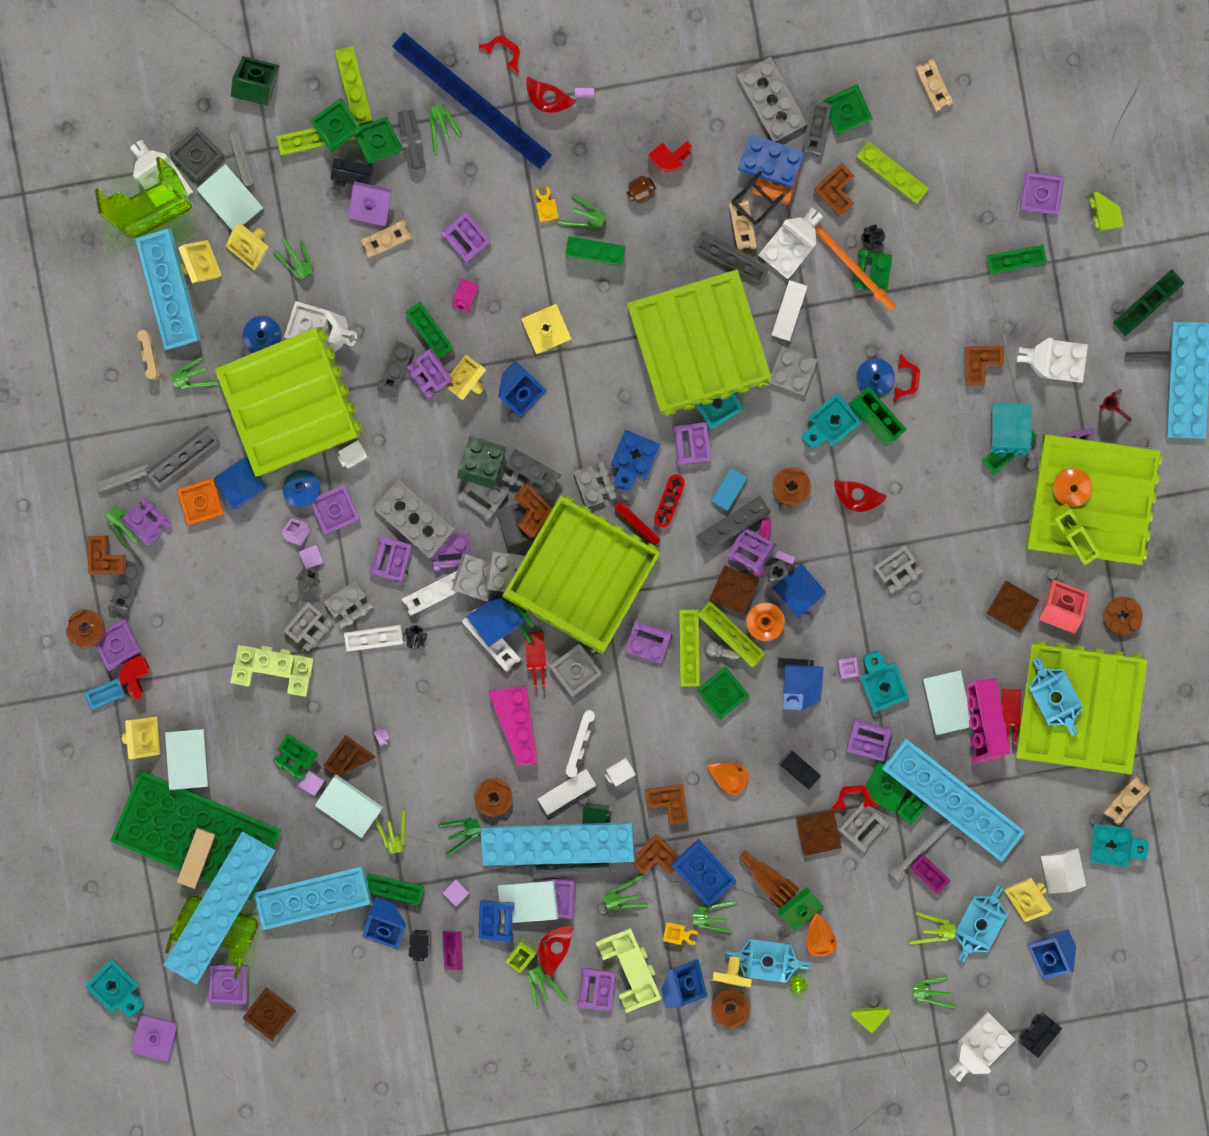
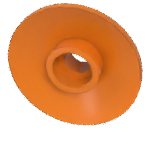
[1053,468,1092,507]
[746,603,785,641]

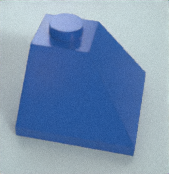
[498,360,547,418]
[214,456,267,509]
[773,563,826,618]
[466,596,525,647]
[782,665,824,710]
[362,897,406,949]
[1027,929,1076,980]
[661,959,707,1008]

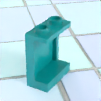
[990,402,1032,456]

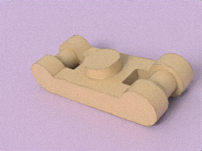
[915,58,953,112]
[729,199,757,251]
[360,220,413,258]
[137,330,160,380]
[1103,776,1150,826]

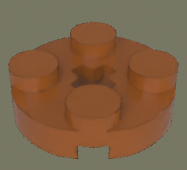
[772,467,811,505]
[1103,596,1143,635]
[66,609,106,649]
[474,778,513,817]
[711,989,750,1028]

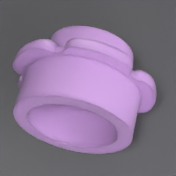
[374,727,389,746]

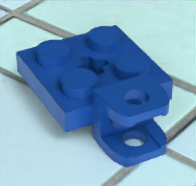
[610,429,660,492]

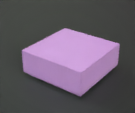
[575,88,595,98]
[299,545,324,570]
[774,550,795,564]
[837,657,860,679]
[443,879,470,906]

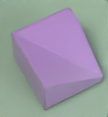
[281,518,310,546]
[298,770,325,796]

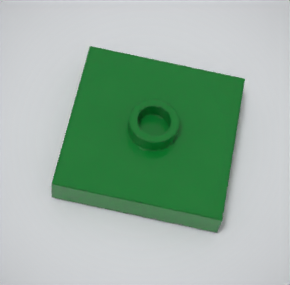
[823,84,873,136]
[310,98,363,152]
[354,117,403,165]
[696,666,750,720]
[861,761,907,813]
[777,887,824,931]

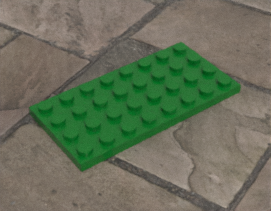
[110,770,281,901]

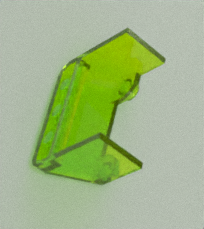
[95,157,192,238]
[165,896,259,980]

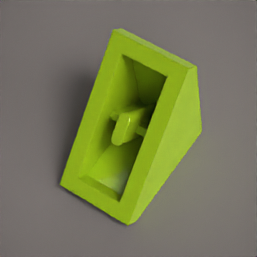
[505,939,537,973]
[850,1007,890,1033]

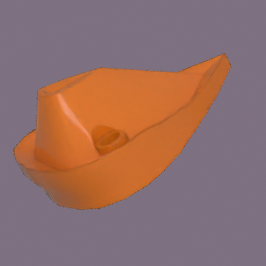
[707,763,749,795]
[806,913,837,956]

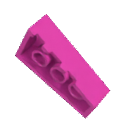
[966,678,1011,763]
[488,685,538,765]

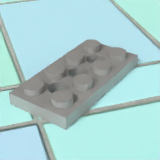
[737,57,807,142]
[374,479,456,559]

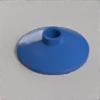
[243,316,281,353]
[856,358,895,397]
[283,470,320,507]

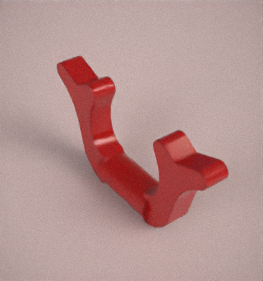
[479,36,520,73]
[893,354,920,402]
[831,785,879,811]

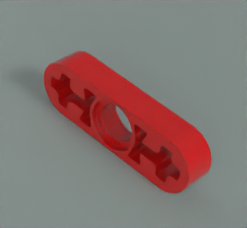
[654,474,685,528]

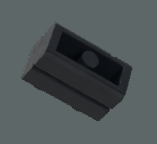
[330,156,374,187]
[779,749,821,790]
[409,929,431,961]
[1019,1012,1062,1058]

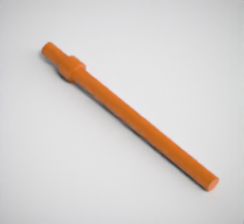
[814,224,896,311]

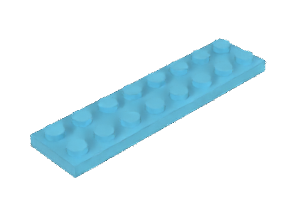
[882,738,1025,862]
[481,822,635,866]
[163,831,276,985]

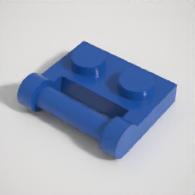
[479,899,515,942]

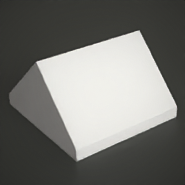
[1040,848,1086,894]

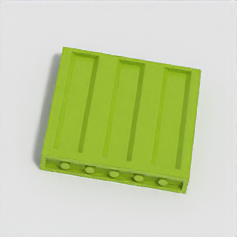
[627,269,772,416]
[215,327,363,477]
[1026,433,1163,565]
[503,495,660,654]
[1016,640,1148,774]

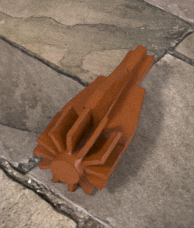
[739,850,799,909]

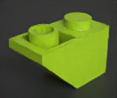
[1089,192,1124,232]

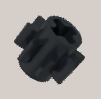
[861,224,885,250]
[403,625,427,649]

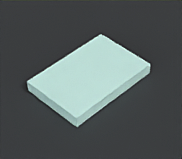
[197,164,264,231]
[923,670,971,735]
[165,729,208,790]
[315,775,383,838]
[498,880,559,924]

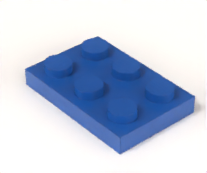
[738,134,805,189]
[671,839,737,906]

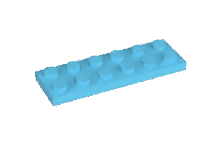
[135,228,201,350]
[1166,322,1209,438]
[254,866,372,930]

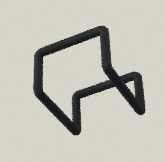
[732,171,785,225]

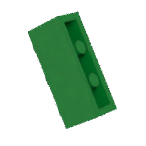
[565,236,625,267]
[848,386,907,447]

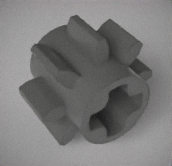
[295,568,321,592]

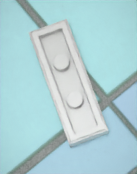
[771,280,808,341]
[344,625,404,652]
[538,768,596,815]

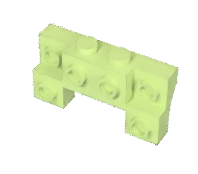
[230,645,315,697]
[596,927,662,1013]

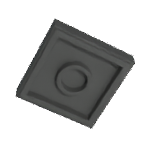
[169,127,224,182]

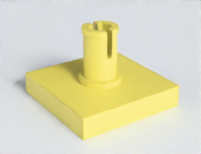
[225,222,269,271]
[178,240,222,283]
[521,304,572,355]
[445,354,486,400]
[122,717,161,759]
[1004,878,1052,922]
[710,956,752,988]

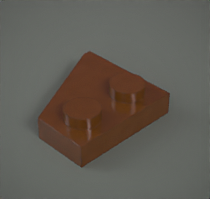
[323,735,376,777]

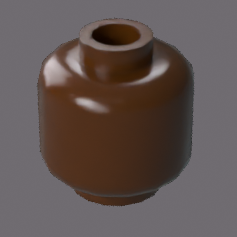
[627,175,657,204]

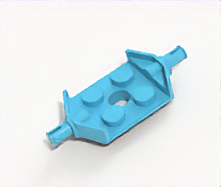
[1028,657,1083,736]
[955,885,1008,963]
[725,938,810,983]

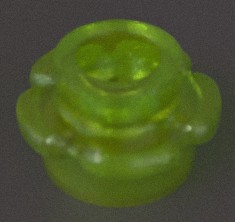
[789,976,808,994]

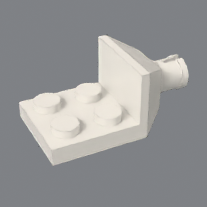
[130,140,193,214]
[758,207,823,280]
[284,301,357,353]
[1016,338,1088,383]
[949,1012,1015,1082]

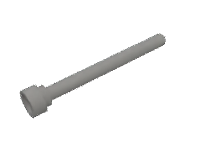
[888,819,952,882]

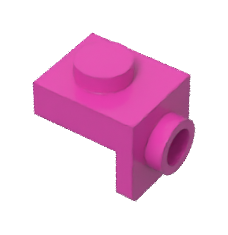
[452,278,479,312]

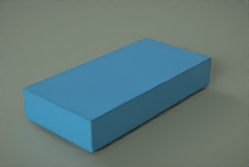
[711,468,747,511]
[84,678,127,710]

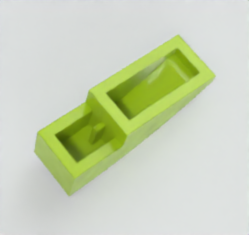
[1050,503,1101,565]

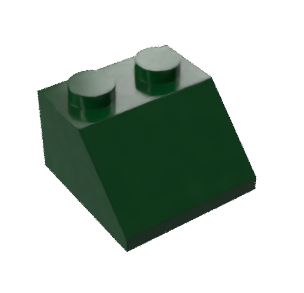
[231,56,280,106]

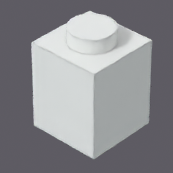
[338,440,369,468]
[605,757,636,786]

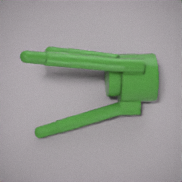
[428,104,462,154]
[557,195,606,230]
[274,238,314,280]
[171,357,220,390]
[105,507,137,546]
[604,874,648,911]
[693,901,737,934]
[527,965,567,1009]
[913,976,956,1009]

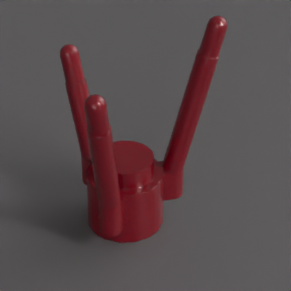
[1099,389,1132,421]

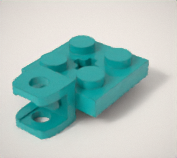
[696,393,744,429]
[802,393,862,449]
[859,650,910,712]
[1090,823,1149,867]
[85,958,144,1017]

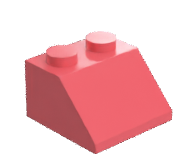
[1039,579,1089,634]

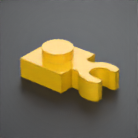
[536,187,559,223]
[663,921,698,945]

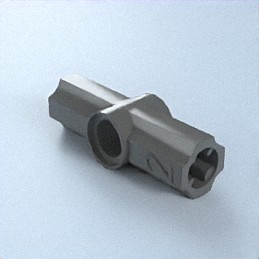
[397,109,426,170]
[764,560,789,583]

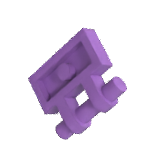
[407,349,453,399]
[121,498,172,547]

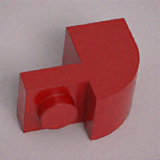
[648,141,692,172]
[119,655,152,700]

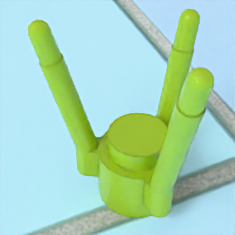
[375,810,406,853]
[909,912,956,945]

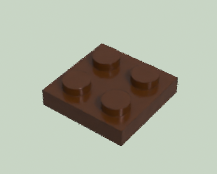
[709,565,760,615]
[986,580,1039,633]
[796,810,842,856]
[243,987,296,1041]

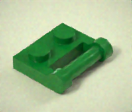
[852,250,893,293]

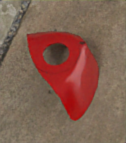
[526,77,576,113]
[834,480,887,512]
[538,926,574,977]

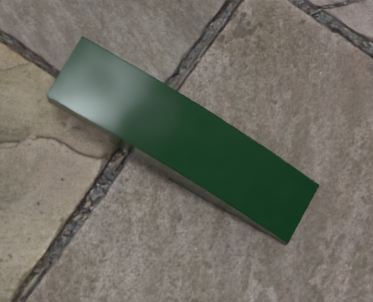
[1113,269,1185,337]

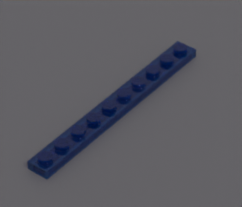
[392,32,552,170]

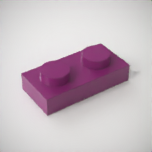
[909,853,951,894]
[443,930,463,971]

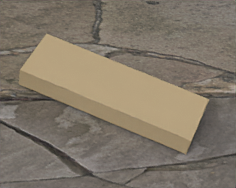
[177,828,216,889]

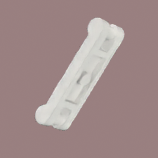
[401,571,457,616]
[462,608,522,672]
[566,710,595,777]

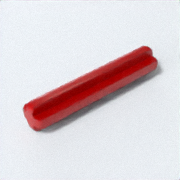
[615,502,660,546]

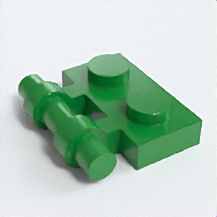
[273,733,319,781]

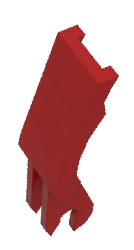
[525,631,547,689]
[1001,688,1021,746]

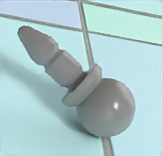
[705,642,740,659]

